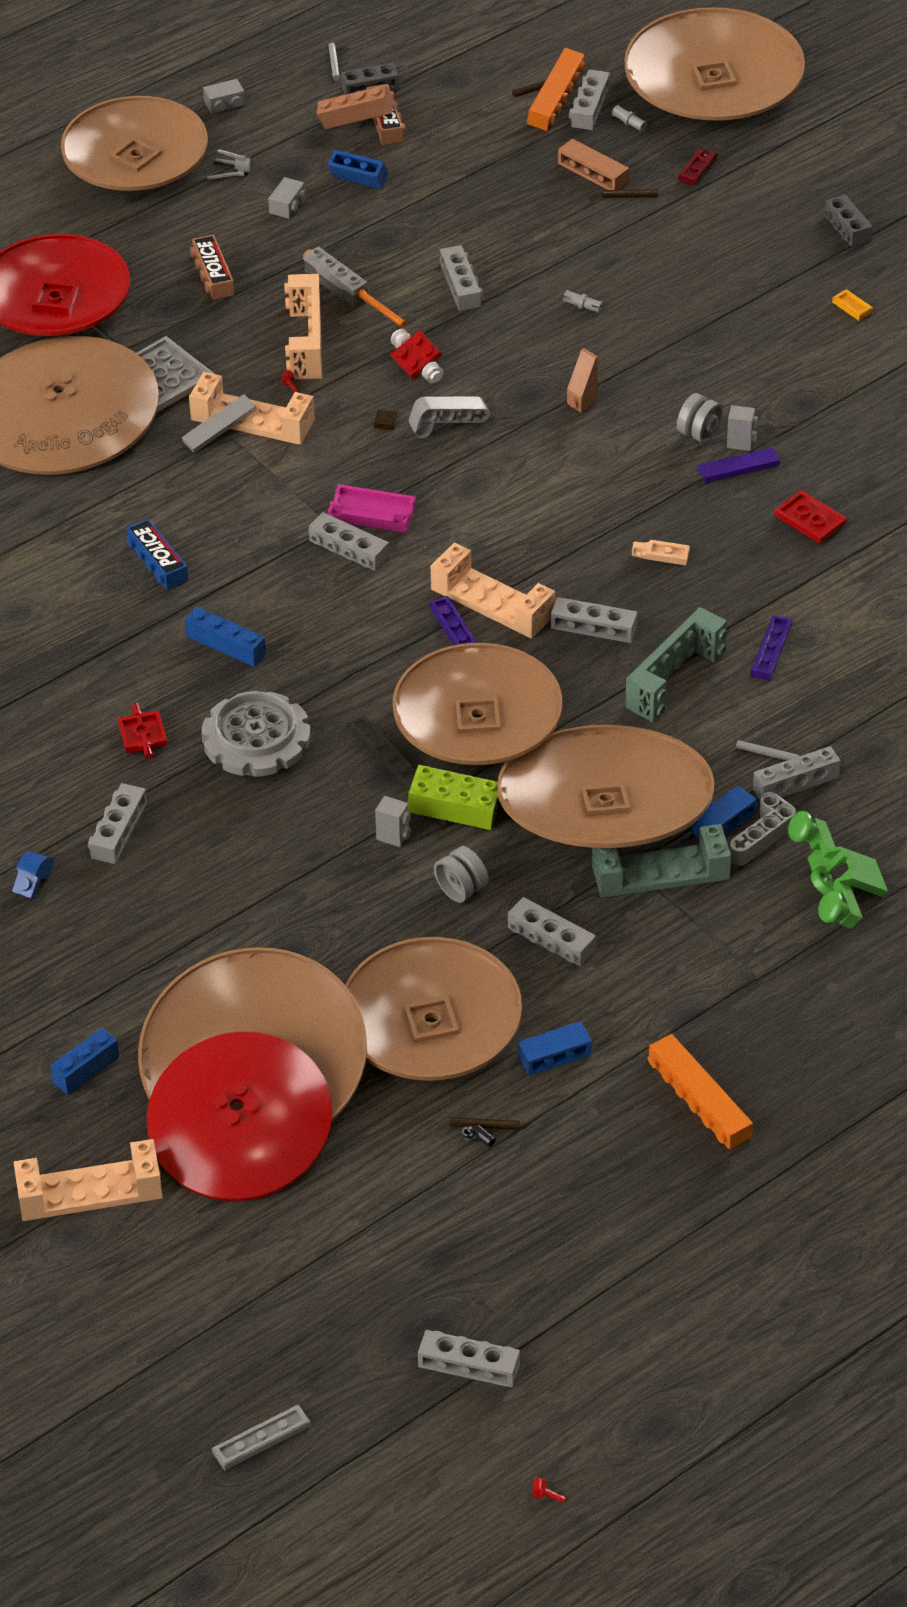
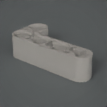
[409,397,490,438]
[730,792,796,866]

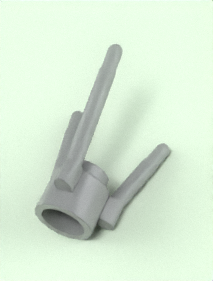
[207,149,251,180]

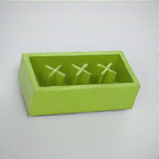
[408,765,500,830]

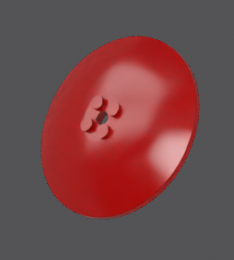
[0,234,130,336]
[147,1032,332,1201]

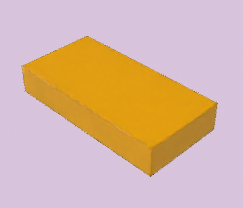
[832,289,873,321]

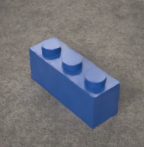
[327,150,389,189]
[692,786,757,838]
[518,1022,592,1076]
[50,1028,119,1095]

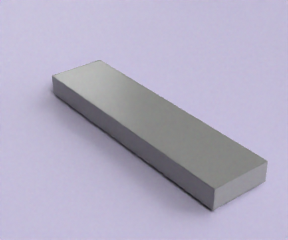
[182,394,257,453]
[212,1405,311,1471]

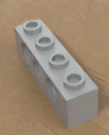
[569,69,610,130]
[440,245,484,311]
[309,512,389,571]
[551,597,637,643]
[753,746,840,800]
[88,783,147,864]
[508,897,596,967]
[418,1330,520,1388]

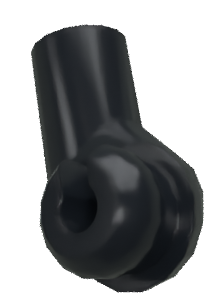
[461,1125,496,1147]

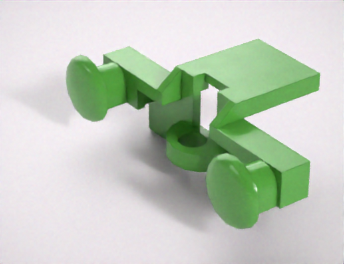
[788,811,888,929]

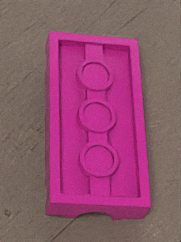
[328,484,416,533]

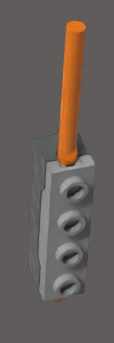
[303,246,406,328]

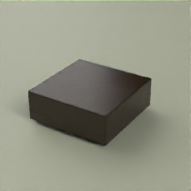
[374,410,397,430]

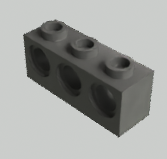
[341,63,399,95]
[824,194,873,247]

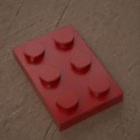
[774,490,847,544]

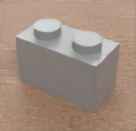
[203,79,245,114]
[268,177,307,219]
[727,405,758,451]
[375,796,411,847]

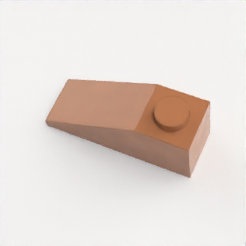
[567,348,598,413]

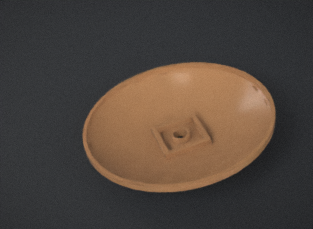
[61,96,208,191]
[393,643,562,765]
[345,937,522,1081]

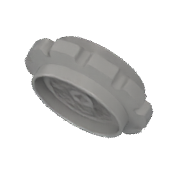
[202,691,311,777]

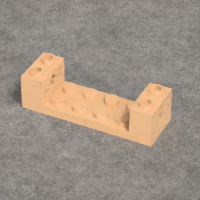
[285,274,322,379]
[189,372,315,445]
[431,542,555,639]
[14,1139,162,1221]

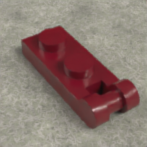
[678,148,718,185]

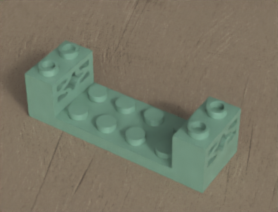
[626,607,728,722]
[592,824,731,898]

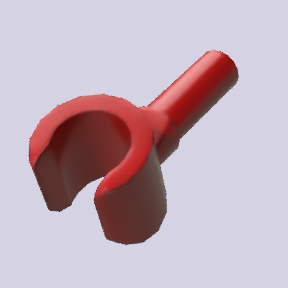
[281,370,299,393]
[532,1478,566,1503]

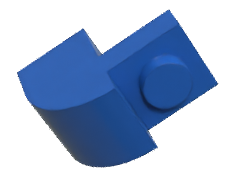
[12,851,55,899]

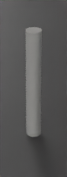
[328,43,340,81]
[736,740,800,761]

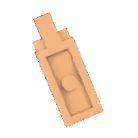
[632,540,690,565]

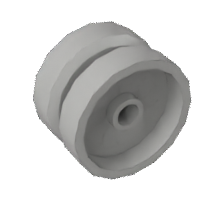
[677,393,724,444]
[434,846,489,903]

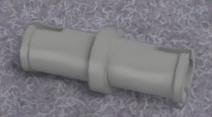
[612,105,647,132]
[563,290,603,313]

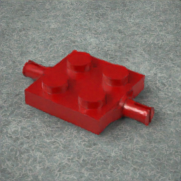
[117,703,168,760]

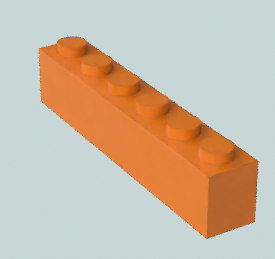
[527,48,586,131]
[648,1034,753,1150]

